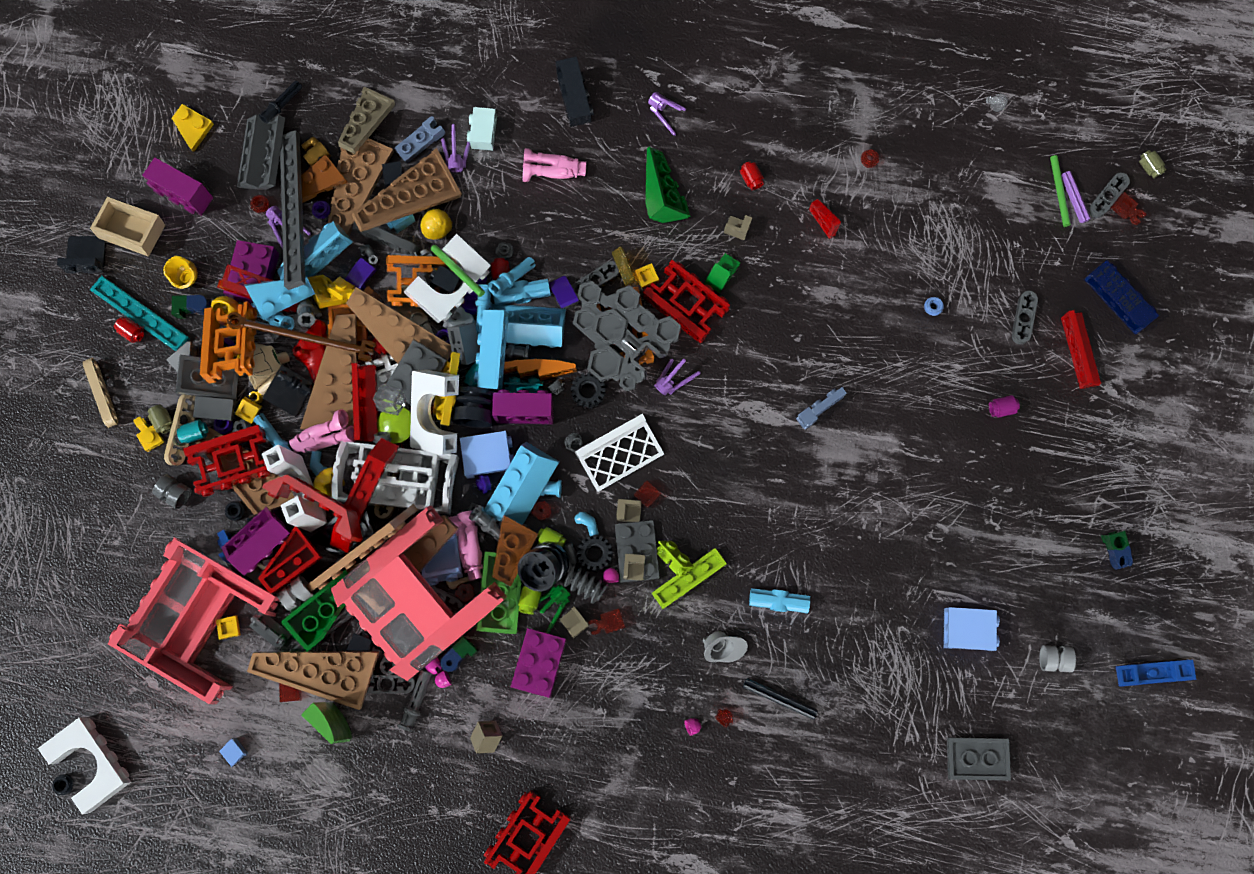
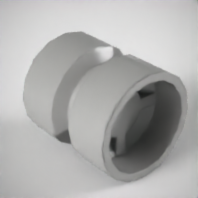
[276,575,315,612]
[1039,645,1076,672]

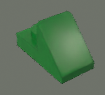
[704,253,740,294]

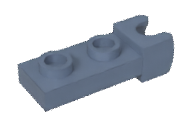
[394,116,445,164]
[796,387,846,430]

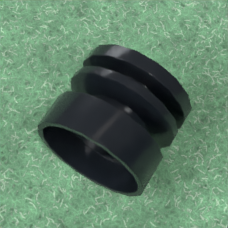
[452,386,495,428]
[518,541,569,592]

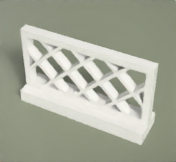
[575,414,664,492]

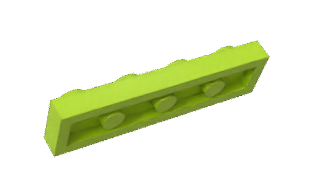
[651,548,727,609]

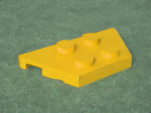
[433,352,460,426]

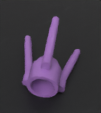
[648,92,686,136]
[441,124,470,172]
[266,206,311,249]
[654,359,701,396]

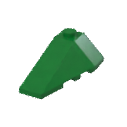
[646,146,690,223]
[281,570,356,652]

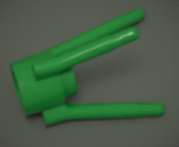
[539,584,570,634]

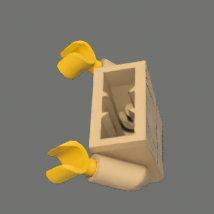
[233,343,290,403]

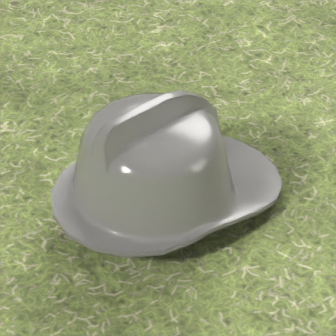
[703,631,748,662]

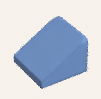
[219,738,248,767]

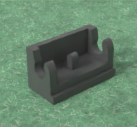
[447,322,480,365]
[193,396,240,421]

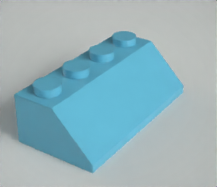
[277,221,353,280]
[490,304,566,348]
[474,310,509,389]
[484,442,559,525]

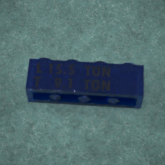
[1084,260,1159,335]

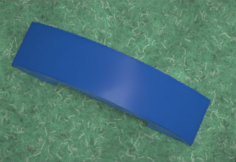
[1116,660,1197,687]

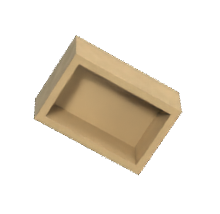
[90,197,165,256]

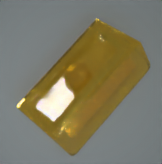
[612,247,639,286]

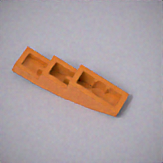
[503,359,577,381]

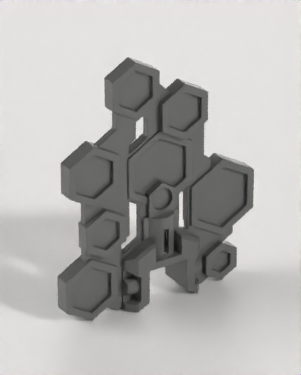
[573,281,681,392]

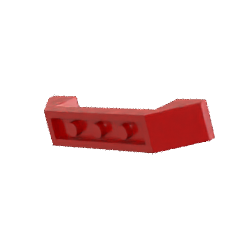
[330,438,399,553]
[262,475,363,543]

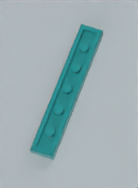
[90,275,190,351]

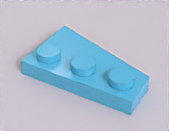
[244,276,315,320]

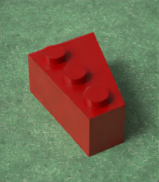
[258,526,323,594]

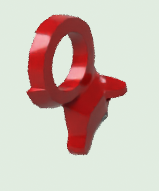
[292,319,359,383]

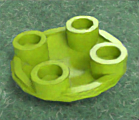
[377,405,411,444]

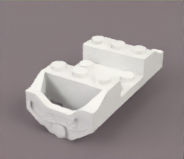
[331,441,459,514]

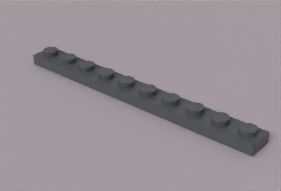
[280,130,305,290]

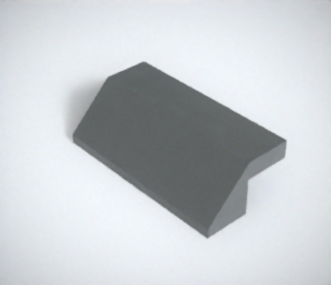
[237,115,285,190]

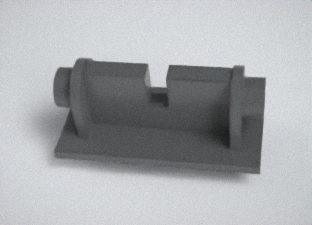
[249,612,291,650]

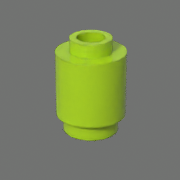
[536,527,567,548]
[518,586,541,615]

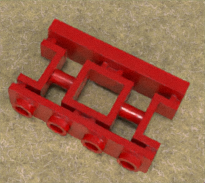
[643,260,730,344]
[183,425,272,497]
[483,790,571,874]

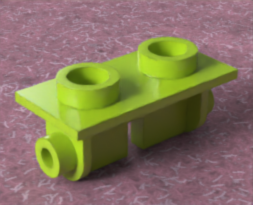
[657,540,694,577]

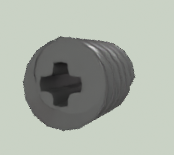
[564,565,609,604]

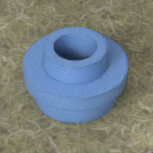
[924,297,943,316]

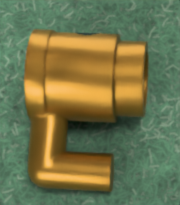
[301,137,331,167]

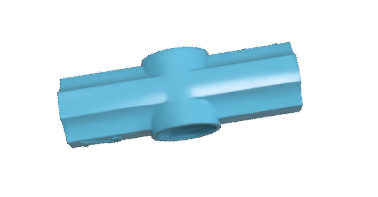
[493,279,551,306]
[749,588,810,613]

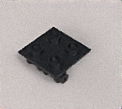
[262,365,314,417]

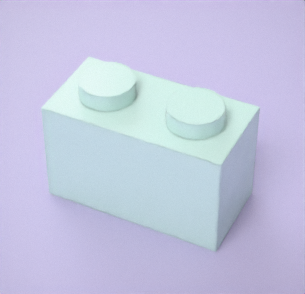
[467,107,497,151]

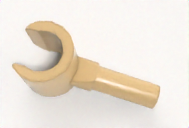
[446,576,469,589]

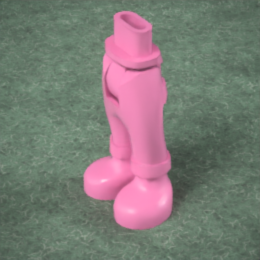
[523,148,586,182]
[289,409,355,453]
[449,510,483,581]

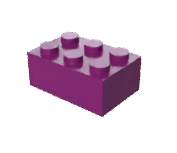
[142,157,213,216]
[223,240,279,304]
[492,390,554,424]
[221,506,289,575]
[511,628,567,698]

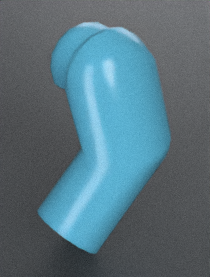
[310,451,327,476]
[574,512,599,537]

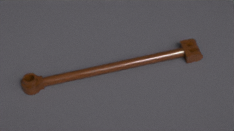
[227,312,376,362]

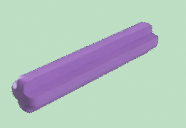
[1061,171,1091,223]

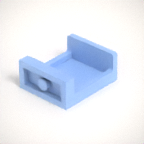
[460,431,514,479]
[421,533,463,586]
[944,607,1000,651]

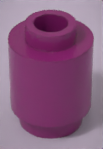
[989,395,1020,418]

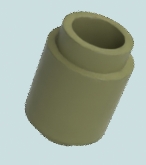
[1139,150,1167,179]
[148,404,173,434]

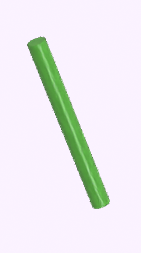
[1050,155,1071,227]
[431,245,485,297]

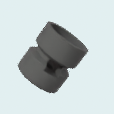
[152,474,192,510]

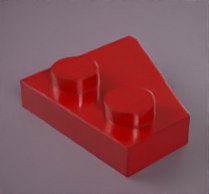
[809,199,841,239]

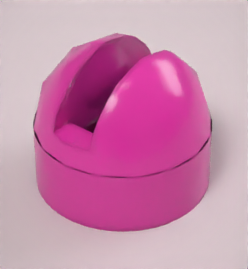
[603,568,619,583]
[425,657,442,674]
[435,670,452,688]
[684,718,701,736]

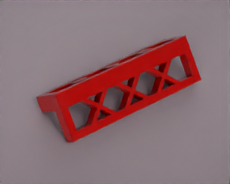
[217,264,298,313]
[1061,310,1101,389]
[351,363,378,443]

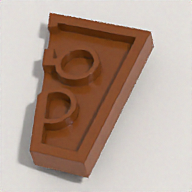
[301,155,348,203]
[492,515,538,587]

